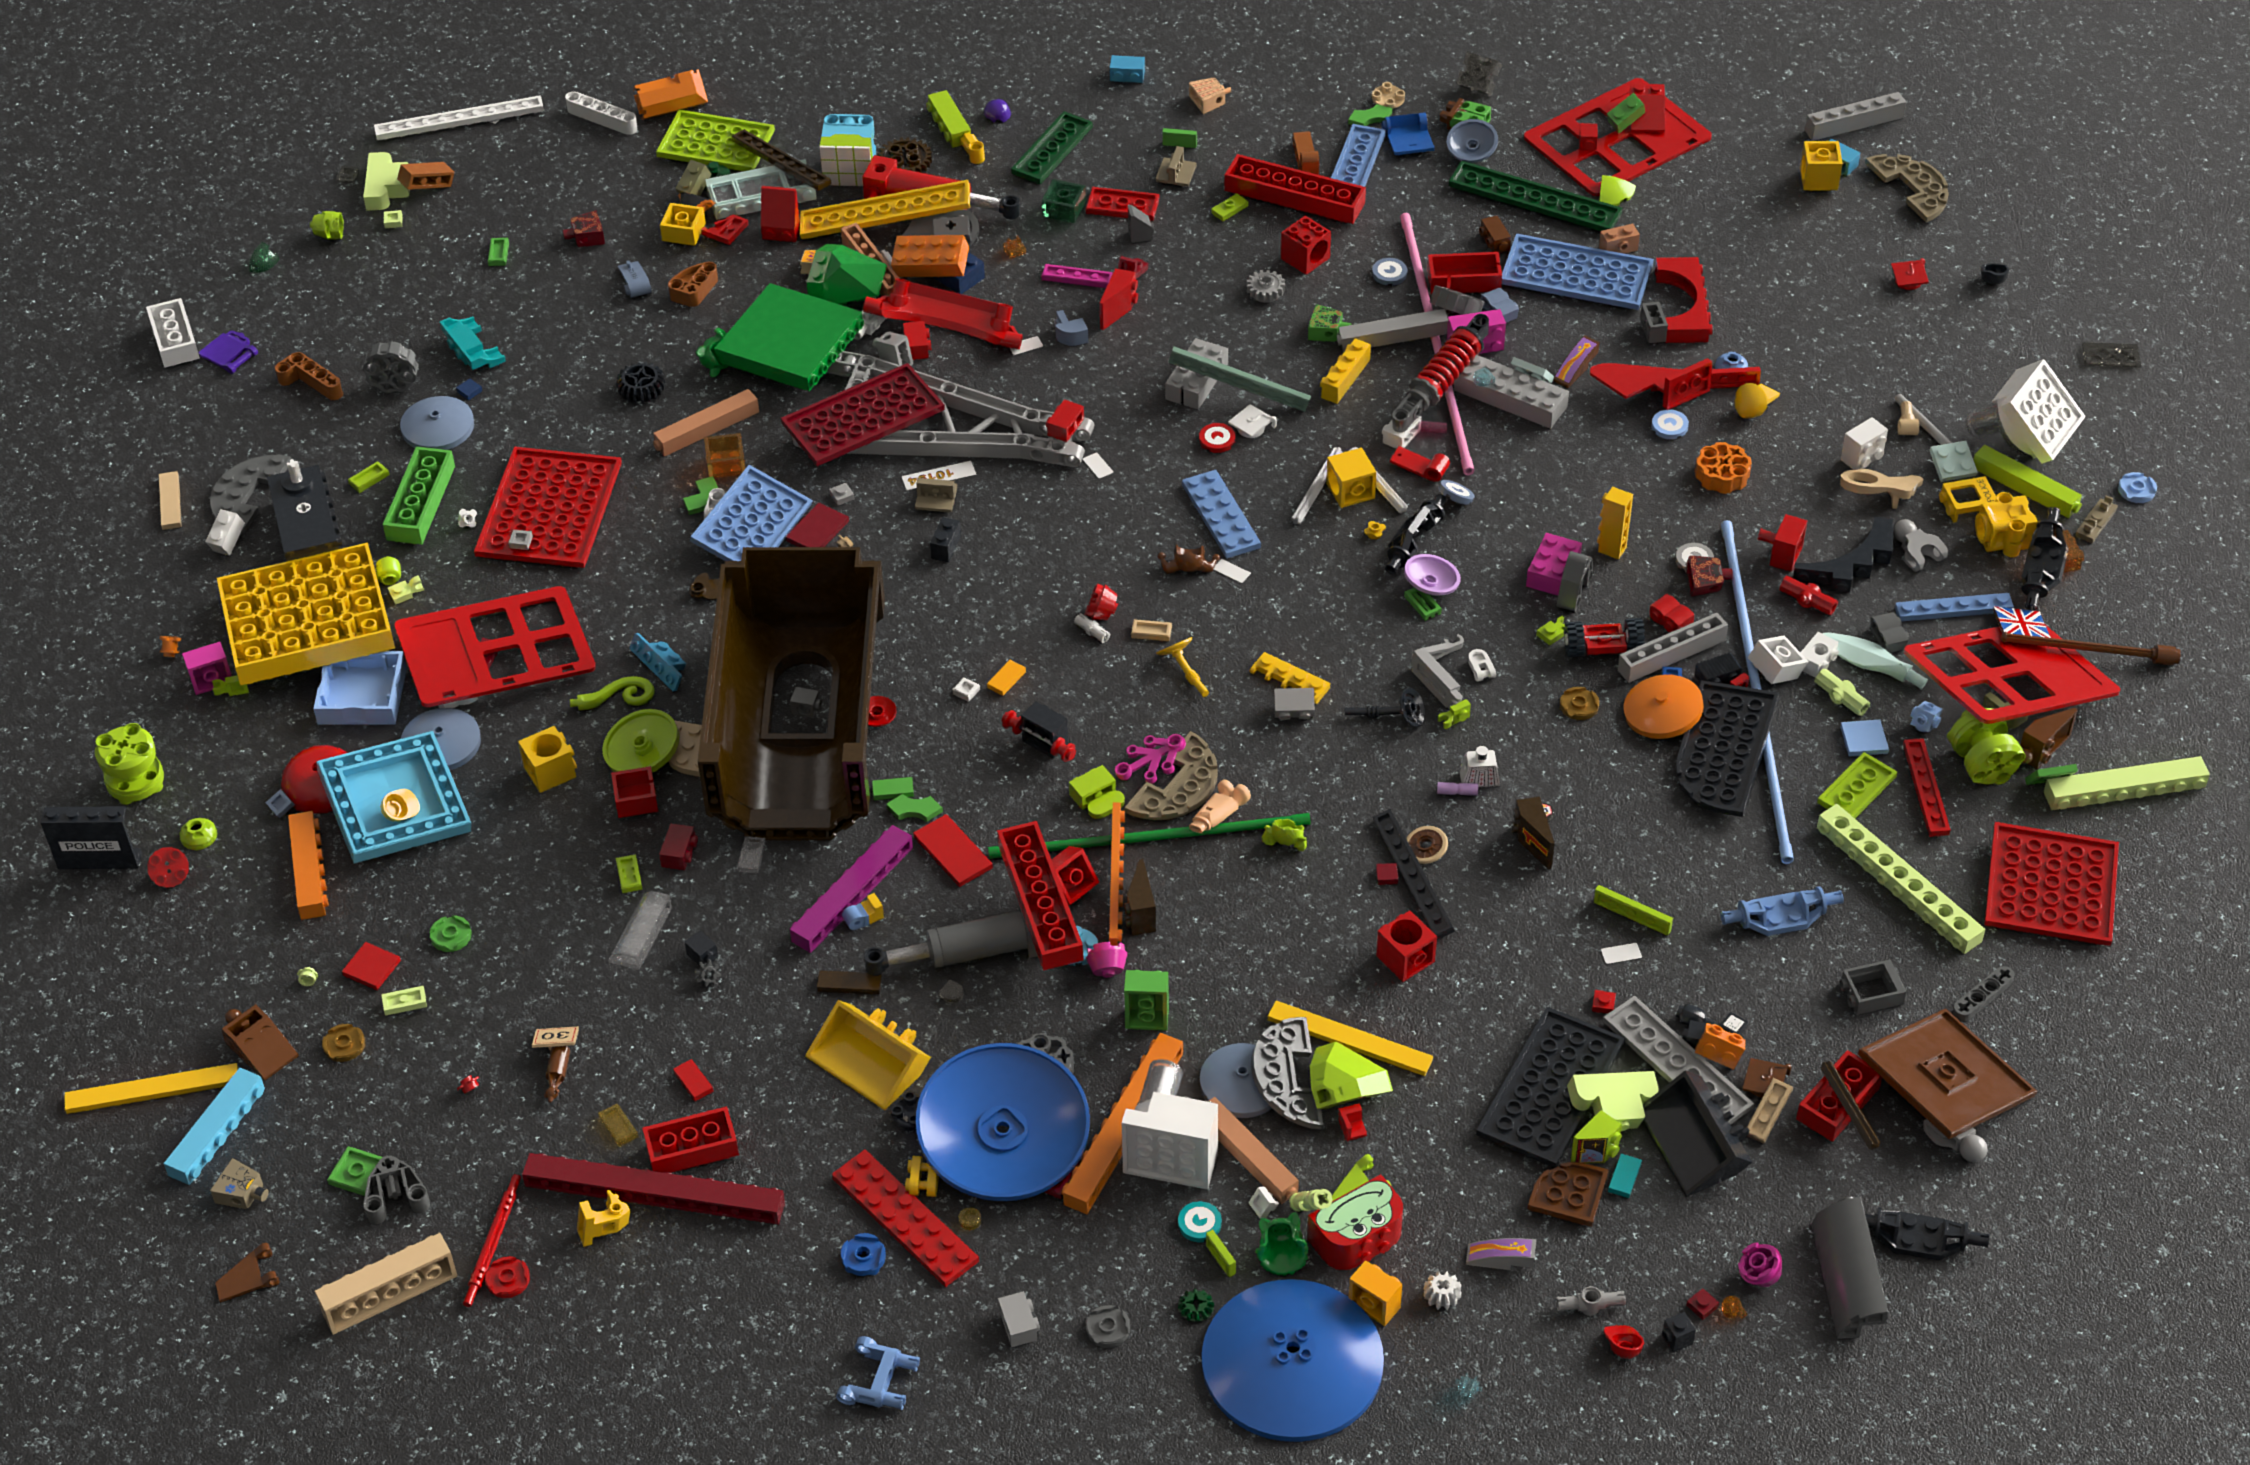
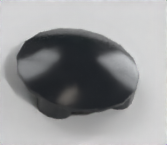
[891,1091,920,1128]

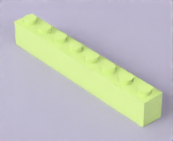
[2044,756,2210,810]

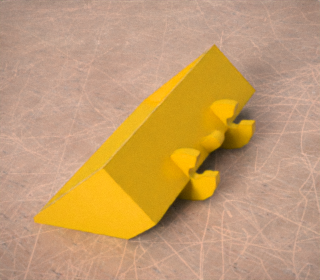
[805,1000,931,1110]

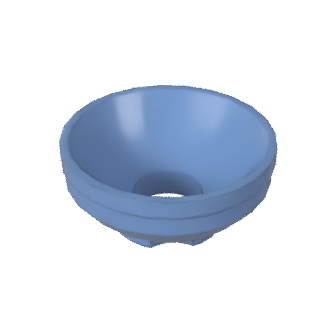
[1715,352,1748,369]

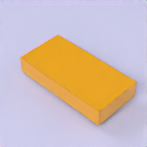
[987,660,1026,696]

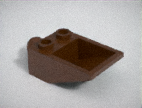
[2020,708,2078,769]
[222,1004,299,1081]

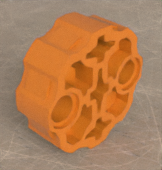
[1695,442,1752,494]

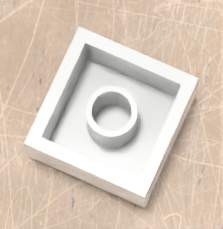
[1841,417,1888,470]
[1748,636,1808,684]

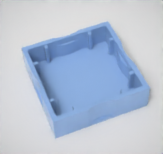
[313,651,407,725]

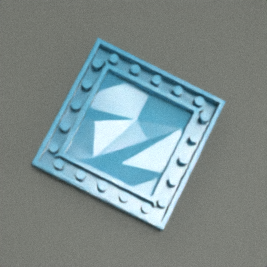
[317,731,471,863]

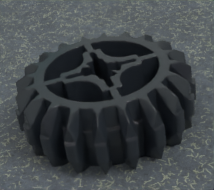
[616,362,665,404]

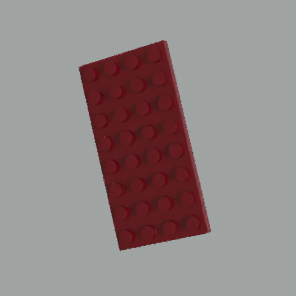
[781,363,945,466]

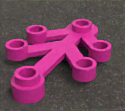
[1115,734,1186,784]

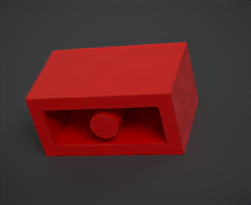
[903,321,932,360]
[1046,399,1084,442]

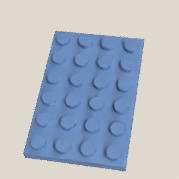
[690,465,813,561]

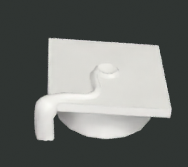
[1228,404,1277,438]

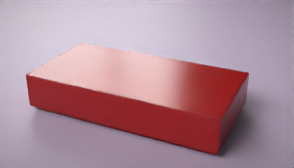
[673,1059,714,1101]

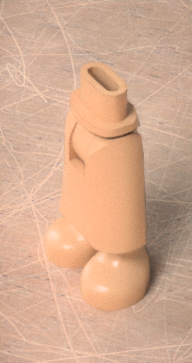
[1189,780,1251,833]

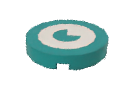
[1178,1201,1222,1243]

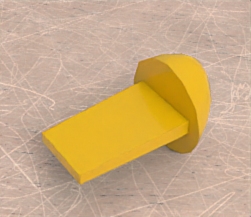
[1734,383,1780,419]

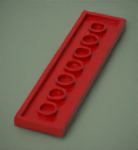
[832,1149,979,1287]

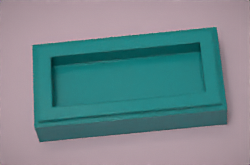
[1608,1154,1642,1198]

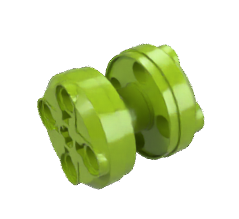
[1947,708,2026,785]
[95,723,164,805]

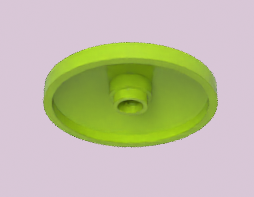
[602,709,680,773]

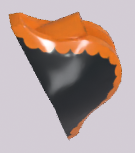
[678,193,715,212]

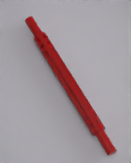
[463,1174,521,1307]

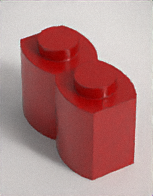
[1649,594,1694,632]

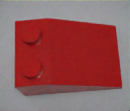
[1629,83,1665,133]
[761,186,800,242]
[1099,268,1138,330]

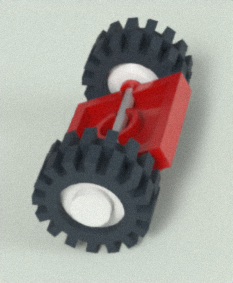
[1564,618,1645,657]

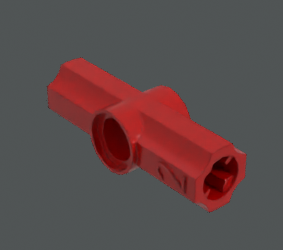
[1779,575,1838,615]

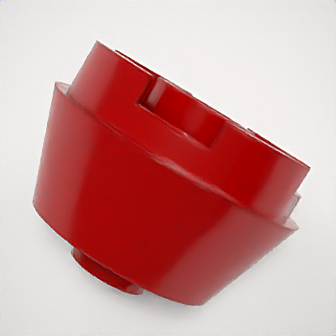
[1085,584,1118,620]

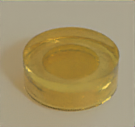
[959,1207,981,1230]

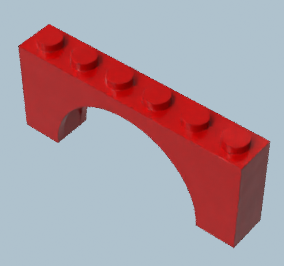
[1654,257,1713,343]

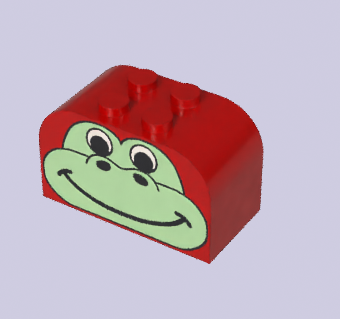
[1307,1174,1403,1270]

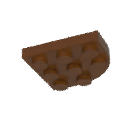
[1528,1162,1609,1227]

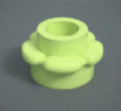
[297,967,318,986]

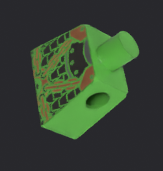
[1308,304,1351,342]

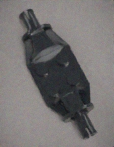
[1385,494,1447,574]
[2021,507,2068,610]
[1865,1207,1990,1260]

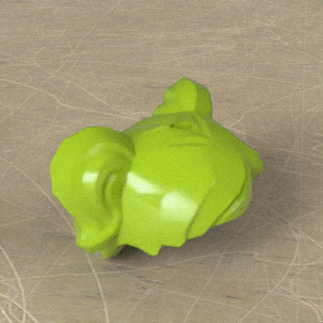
[1262,819,1307,852]

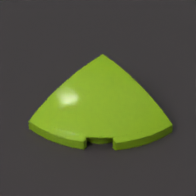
[1599,175,1636,206]

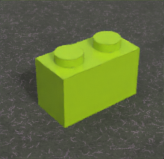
[1069,765,1116,810]

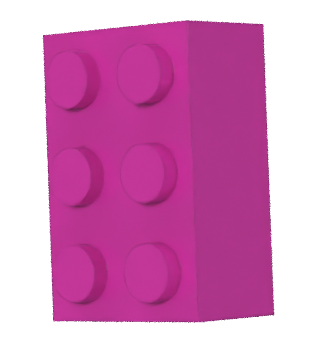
[1446,309,1506,355]
[1526,533,1582,596]

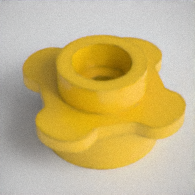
[1364,521,1386,539]

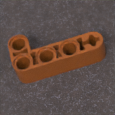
[1292,131,1319,175]
[275,352,343,400]

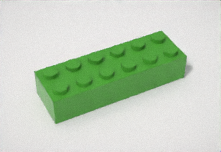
[383,447,455,545]

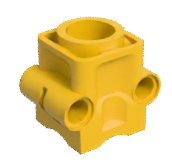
[1975,492,2038,557]

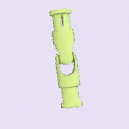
[1289,1189,1333,1212]

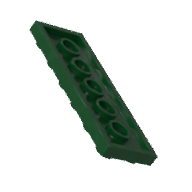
[1011,111,1093,185]

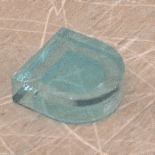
[1473,367,1495,386]

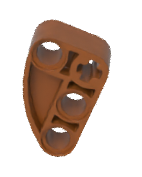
[668,262,718,307]

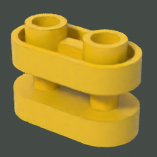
[905,1156,939,1197]

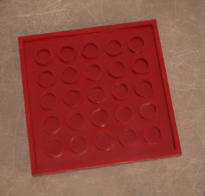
[1984,822,2119,946]

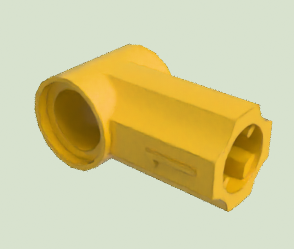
[960,132,985,164]

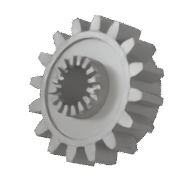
[1247,270,1285,303]

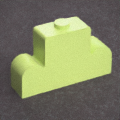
[363,152,410,211]
[1567,1071,1658,1131]

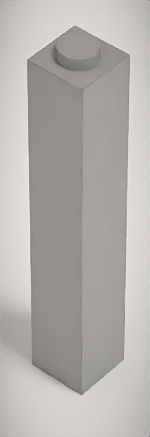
[1337,309,1448,352]

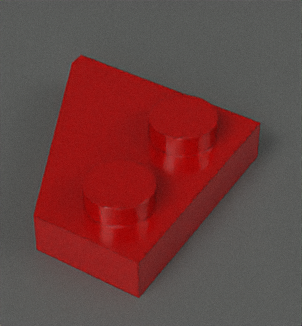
[701,214,748,245]

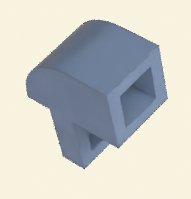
[1054,310,1088,346]

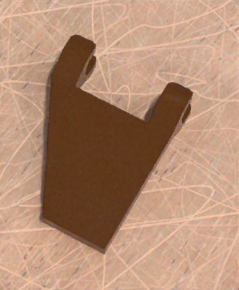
[215,1243,279,1302]

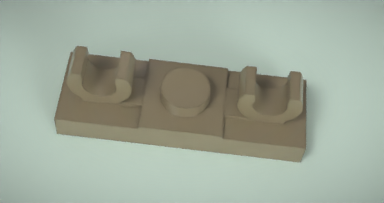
[2075,495,2118,544]

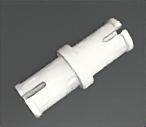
[1074,613,1110,643]

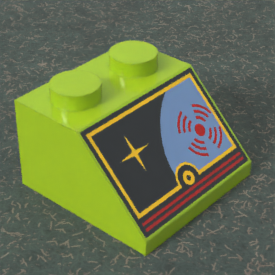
[1571,1110,1622,1164]

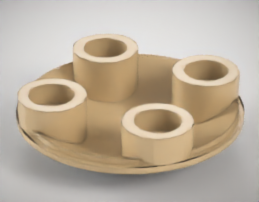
[1371,82,1405,109]

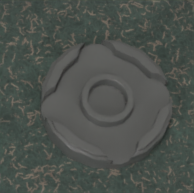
[1086,1305,1130,1348]

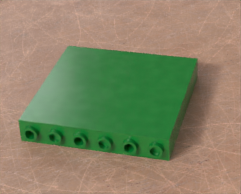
[714,283,864,391]

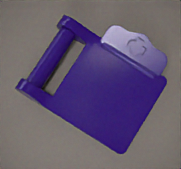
[199,330,258,374]

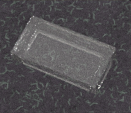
[737,836,766,874]

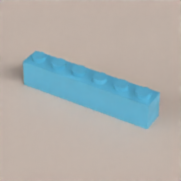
[163,1068,265,1185]

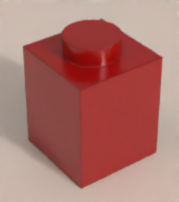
[1579,123,1598,150]

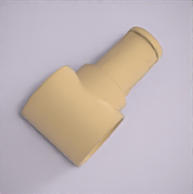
[1898,401,1919,435]

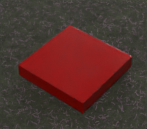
[342,942,401,990]

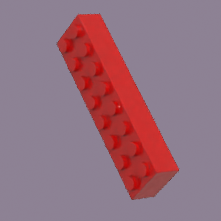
[1224,154,1366,224]
[997,821,1084,971]

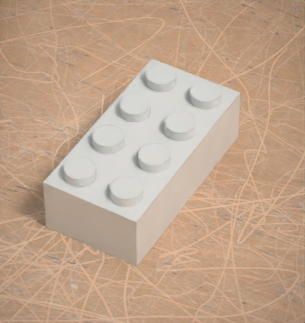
[146,298,200,368]

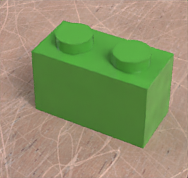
[1607,93,1645,133]

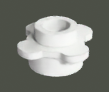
[458,509,477,528]

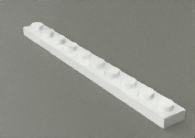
[374,95,544,140]

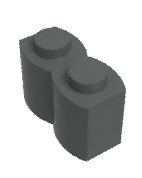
[1870,612,1910,653]

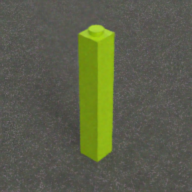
[1973,444,2082,518]

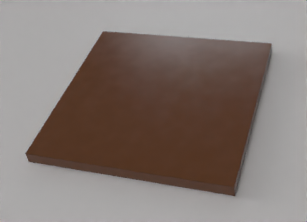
[1857,1008,2037,1139]

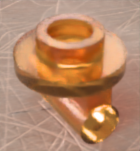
[1722,1296,1747,1319]

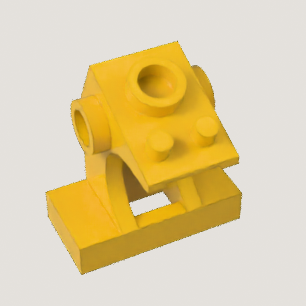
[577,1190,630,1247]

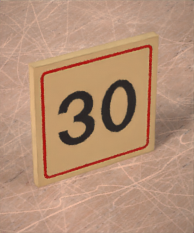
[532,1026,579,1050]

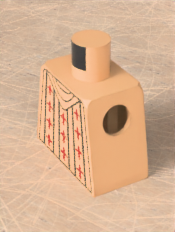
[1189,78,1231,114]

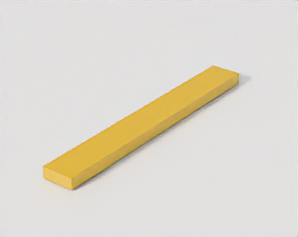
[1268,1001,1433,1076]
[65,1063,238,1114]

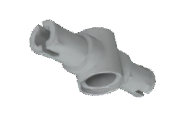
[1556,1286,1626,1316]

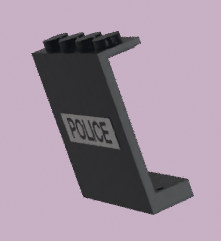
[40,806,142,869]

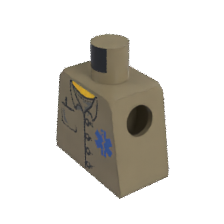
[210,1158,268,1209]

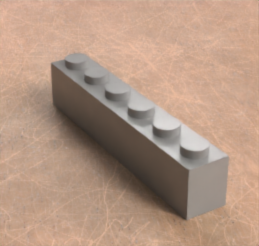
[1805,92,1906,141]
[1618,613,1728,683]

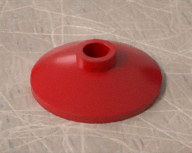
[868,696,897,727]

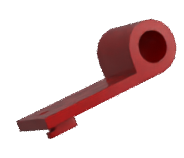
[1390,446,1450,482]

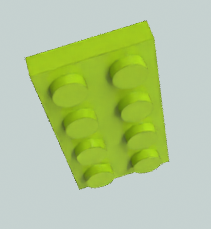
[1817,752,1897,818]

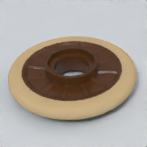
[1406,826,1448,864]

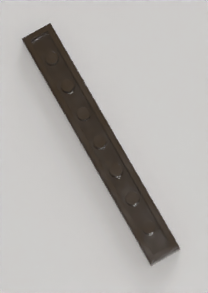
[731,129,832,191]

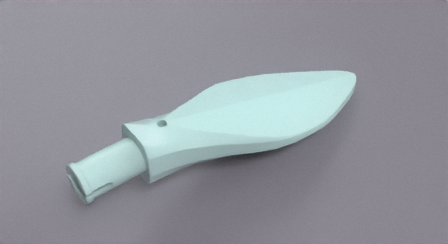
[1823,633,1928,690]

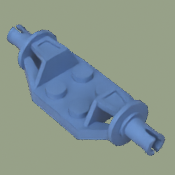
[1720,886,1844,936]

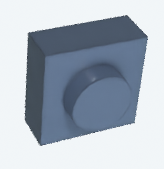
[265,789,295,818]

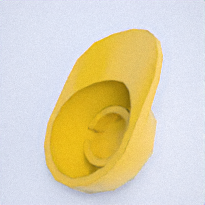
[380,789,420,822]

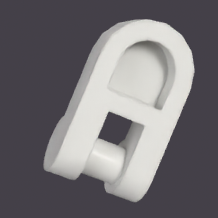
[1468,649,1496,682]

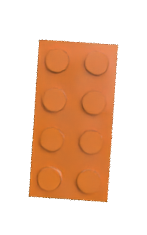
[891,235,969,277]

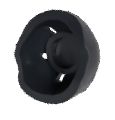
[1980,263,2010,285]

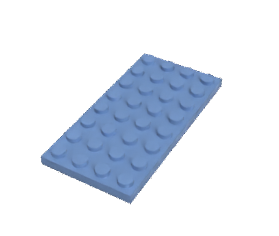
[1502,234,1654,310]

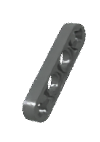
[1952,966,2015,1021]

